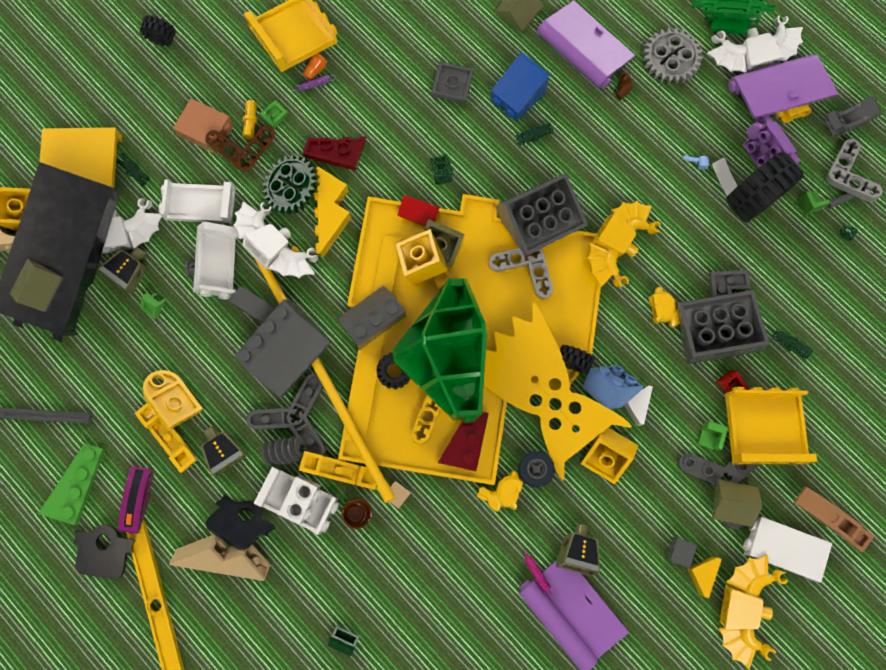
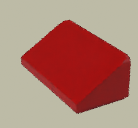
[397,195,439,226]

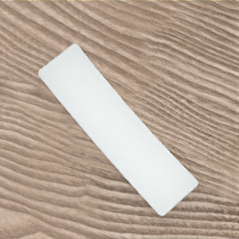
[712,158,737,196]

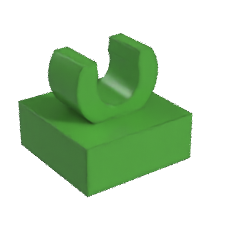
[140,293,165,319]

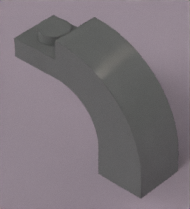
[824,96,884,136]

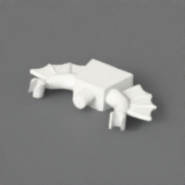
[707,15,803,74]
[102,198,162,254]
[233,202,318,278]

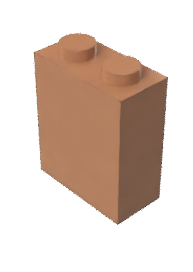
[173,98,233,154]

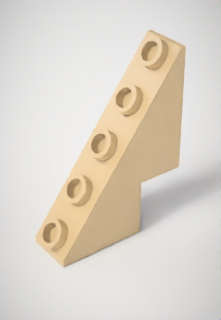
[169,535,270,581]

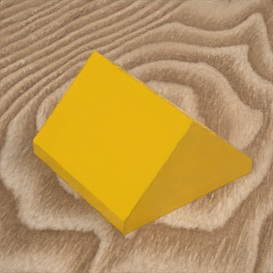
[0,187,30,231]

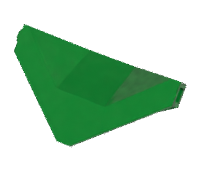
[392,278,487,423]

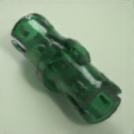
[515,122,554,146]
[116,153,150,186]
[772,329,813,359]

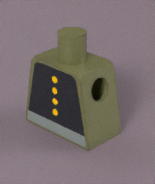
[98,247,147,294]
[201,426,249,476]
[556,524,600,576]

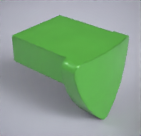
[259,100,289,130]

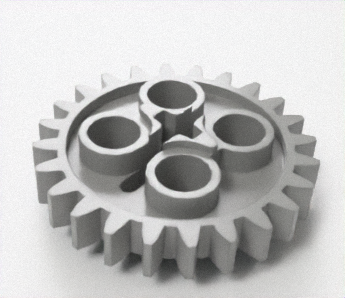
[642,27,703,85]

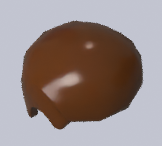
[341,498,373,529]

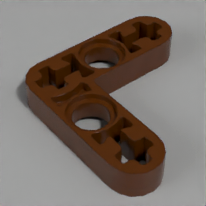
[205,126,275,172]

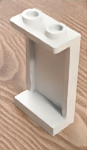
[159,179,236,224]
[193,221,238,300]
[254,467,339,535]
[743,517,832,583]

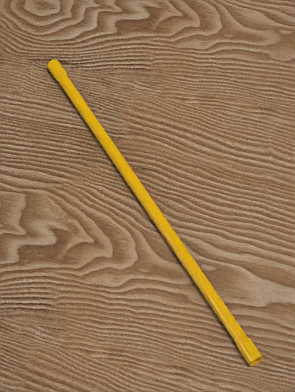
[243,238,396,504]

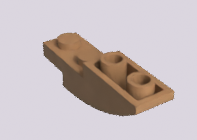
[794,486,874,553]

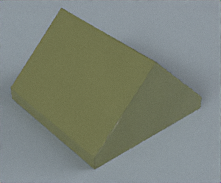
[494,0,544,33]
[424,219,464,268]
[10,259,63,312]
[712,479,762,527]

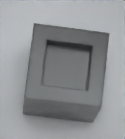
[666,537,697,568]

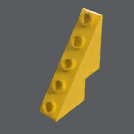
[314,167,351,257]

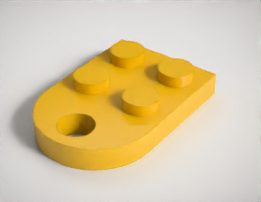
[142,370,203,430]

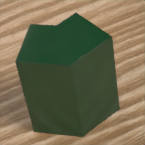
[328,626,360,656]

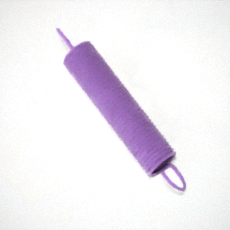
[292,75,336,92]

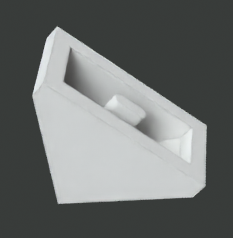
[624,386,653,426]

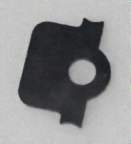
[206,495,275,550]
[73,525,136,579]

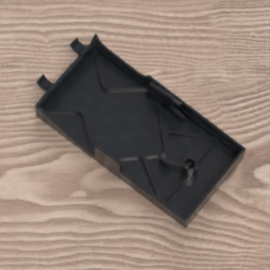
[0,162,121,342]

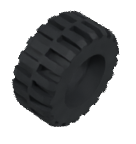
[726,152,804,223]

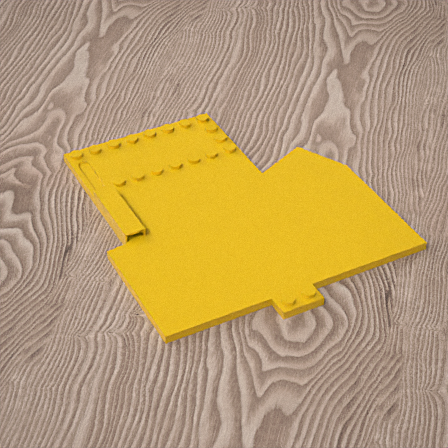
[338,194,601,485]

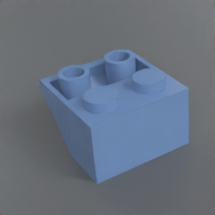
[583,365,644,409]

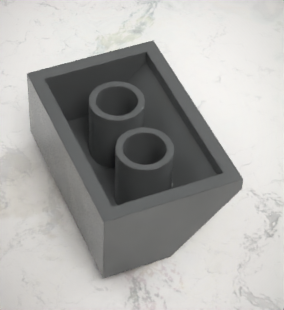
[337,286,406,350]

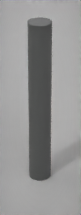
[827,180,880,209]

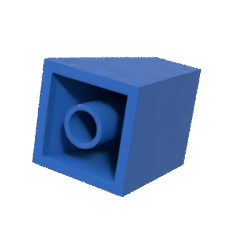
[490,52,550,121]

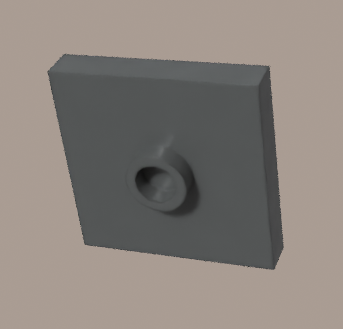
[431,61,474,104]

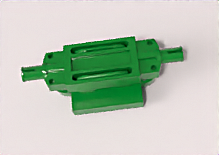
[692,0,776,35]

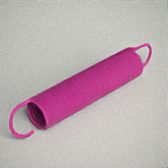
[523,551,552,597]

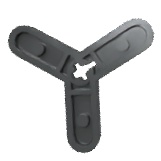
[246,373,326,456]
[677,453,760,529]

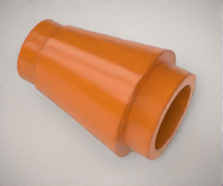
[302,53,328,80]

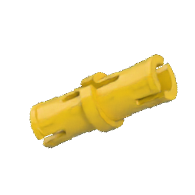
[242,100,257,139]

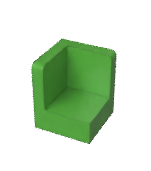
[798,191,831,215]
[698,421,728,451]

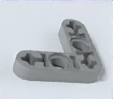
[826,139,883,202]
[489,248,553,300]

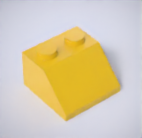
[396,229,448,285]
[581,428,639,484]

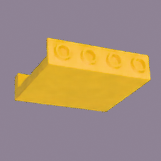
[244,0,338,72]
[39,127,122,188]
[725,387,817,464]

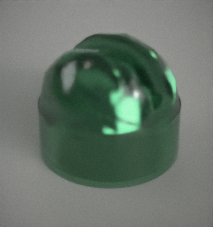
[839,225,858,242]

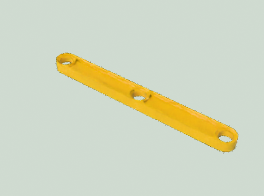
[126,520,185,670]

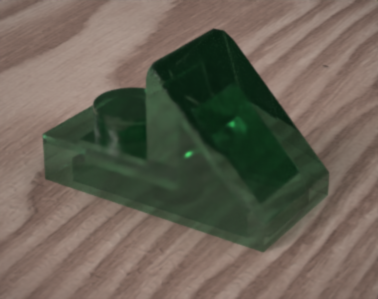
[429,155,454,185]

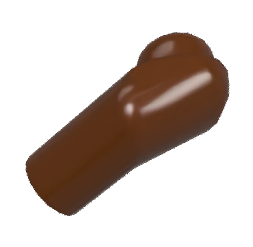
[615,72,633,101]

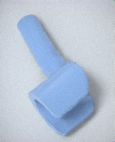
[683,155,709,170]

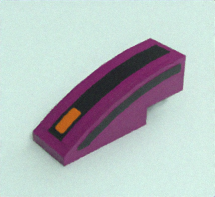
[118,466,154,534]

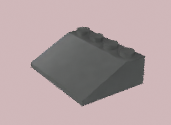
[495,173,588,256]
[677,290,770,364]
[235,299,331,398]

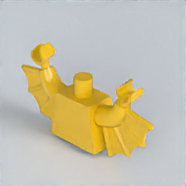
[587,201,661,287]
[718,554,788,669]

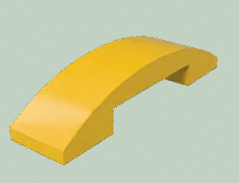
[134,403,197,473]
[299,451,376,490]

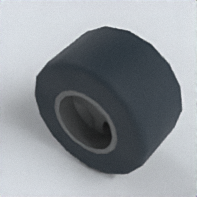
[518,451,555,488]

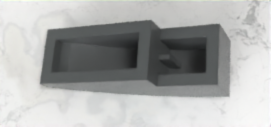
[230,286,275,323]

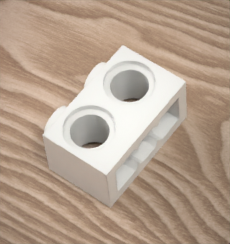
[278,475,321,524]

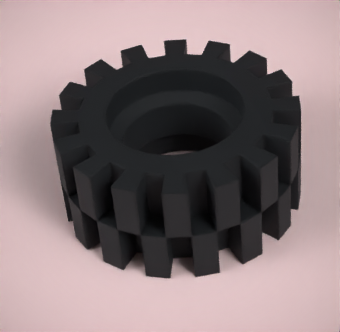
[139,15,176,46]
[560,345,595,374]
[377,352,410,389]

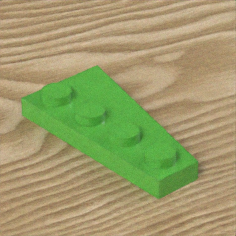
[38,443,105,525]

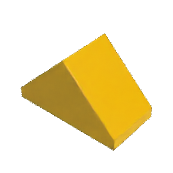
[687,557,722,598]

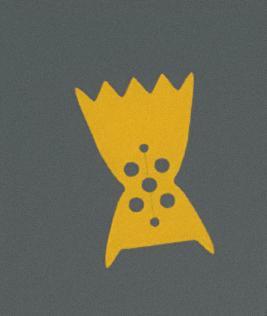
[484,302,632,481]

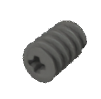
[262,436,307,466]

